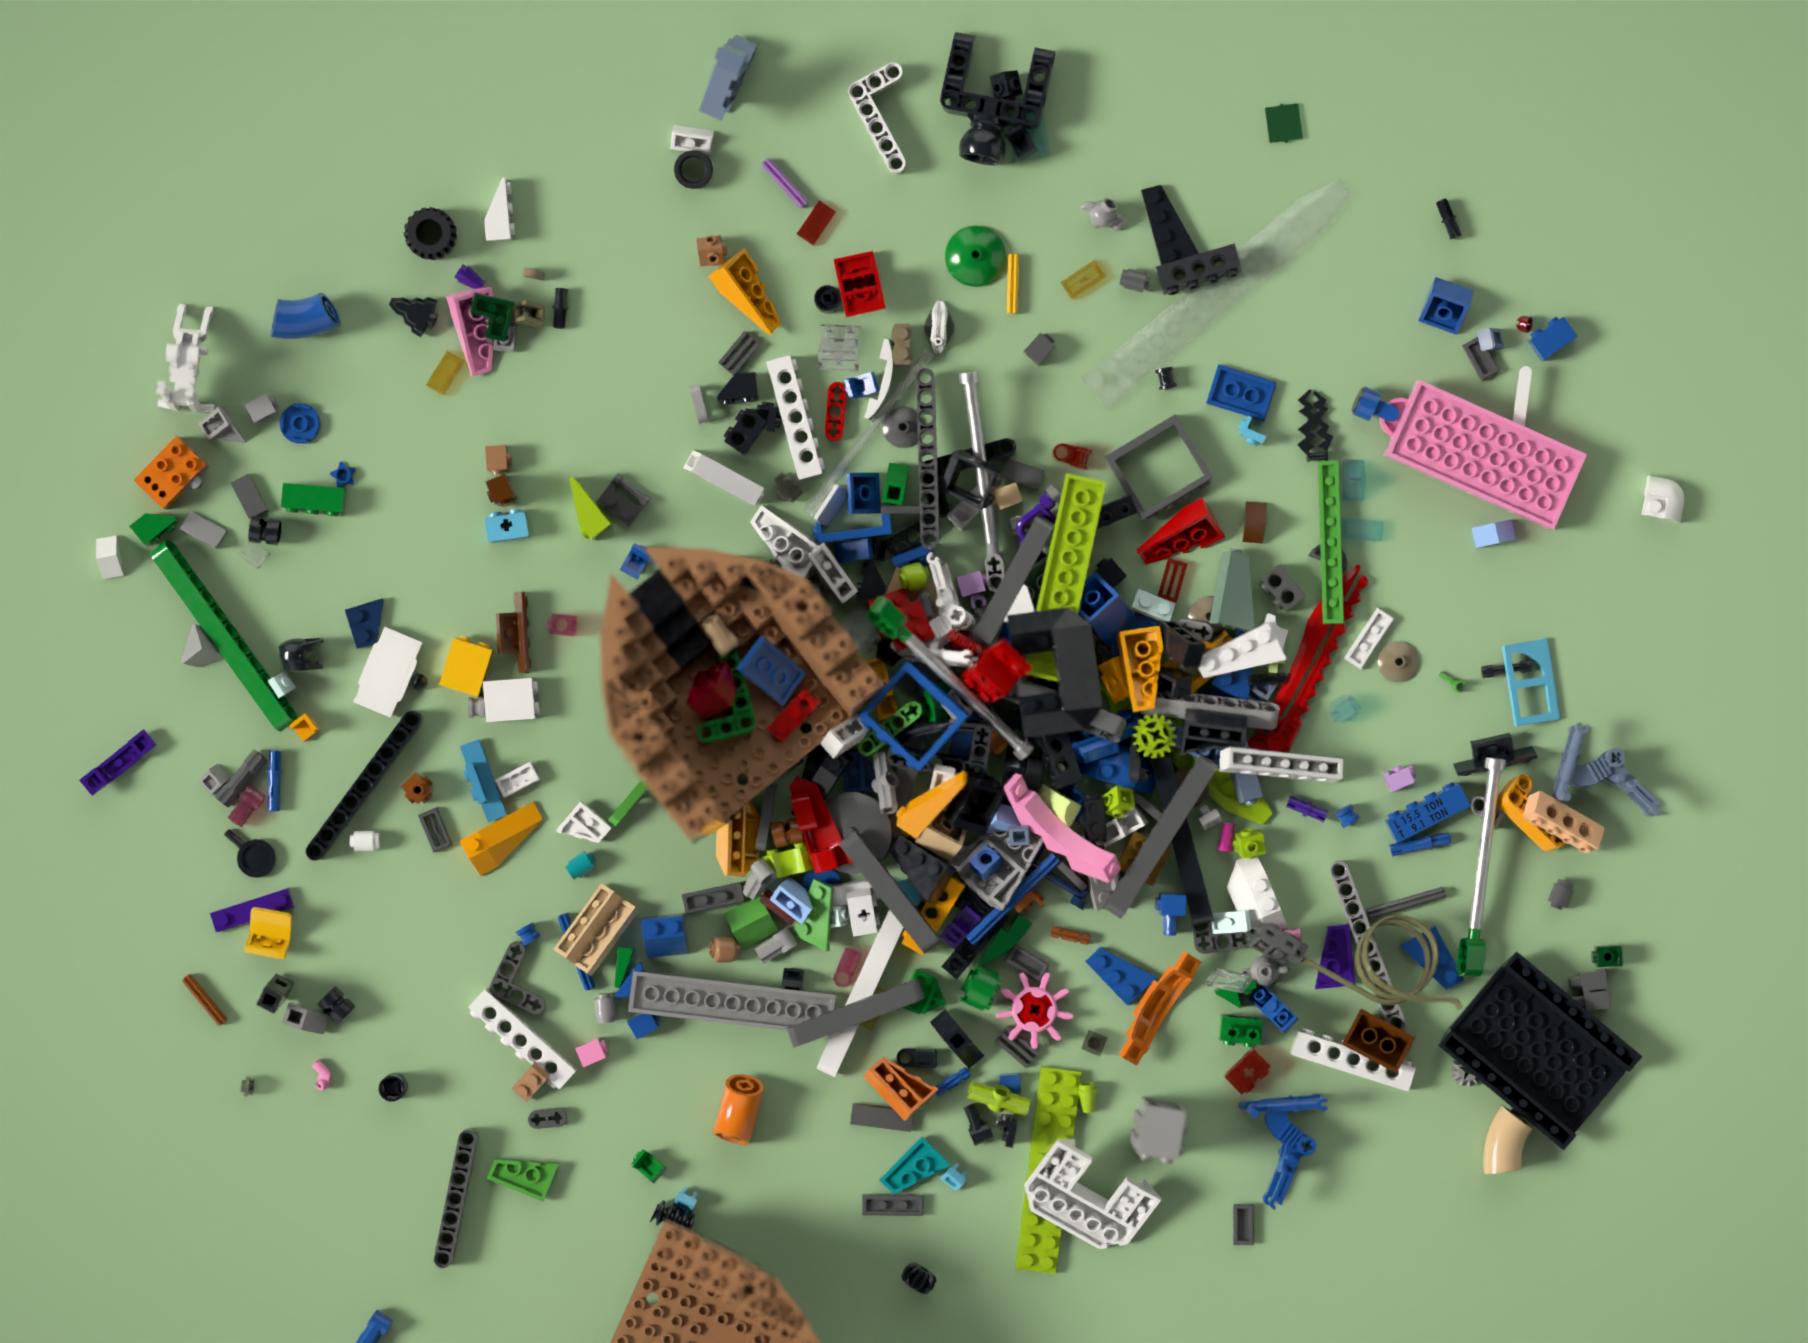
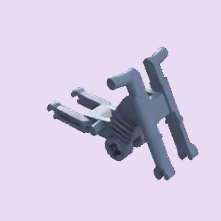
[1551,722,1663,817]

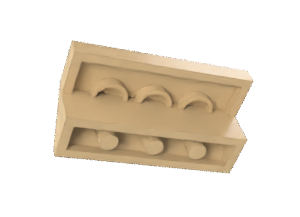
[553,883,639,976]

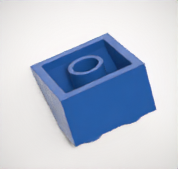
[1419,277,1474,335]

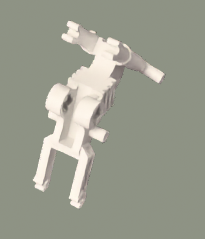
[156,304,214,413]
[891,552,979,668]

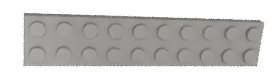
[628,971,836,1036]

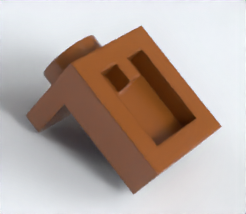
[1013,890,1045,913]

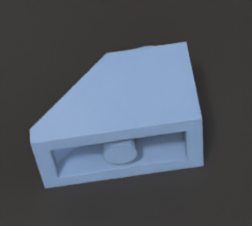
[770,877,813,924]

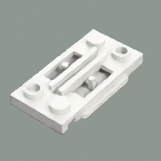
[353,627,423,718]

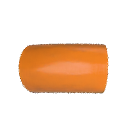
[712,1074,764,1146]

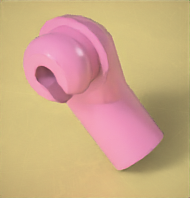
[312,1059,331,1091]

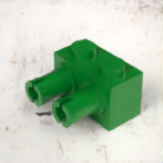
[1218,1015,1263,1048]

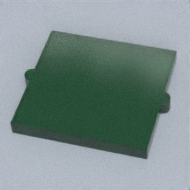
[1265,103,1303,143]

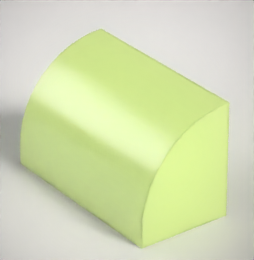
[1038,784,1081,827]

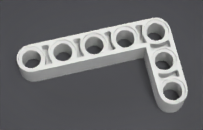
[848,62,906,174]

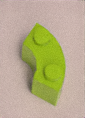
[759,841,814,879]

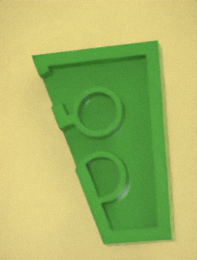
[487,1159,559,1202]

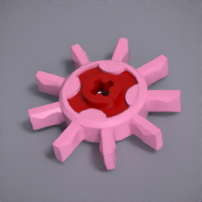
[996,972,1073,1049]

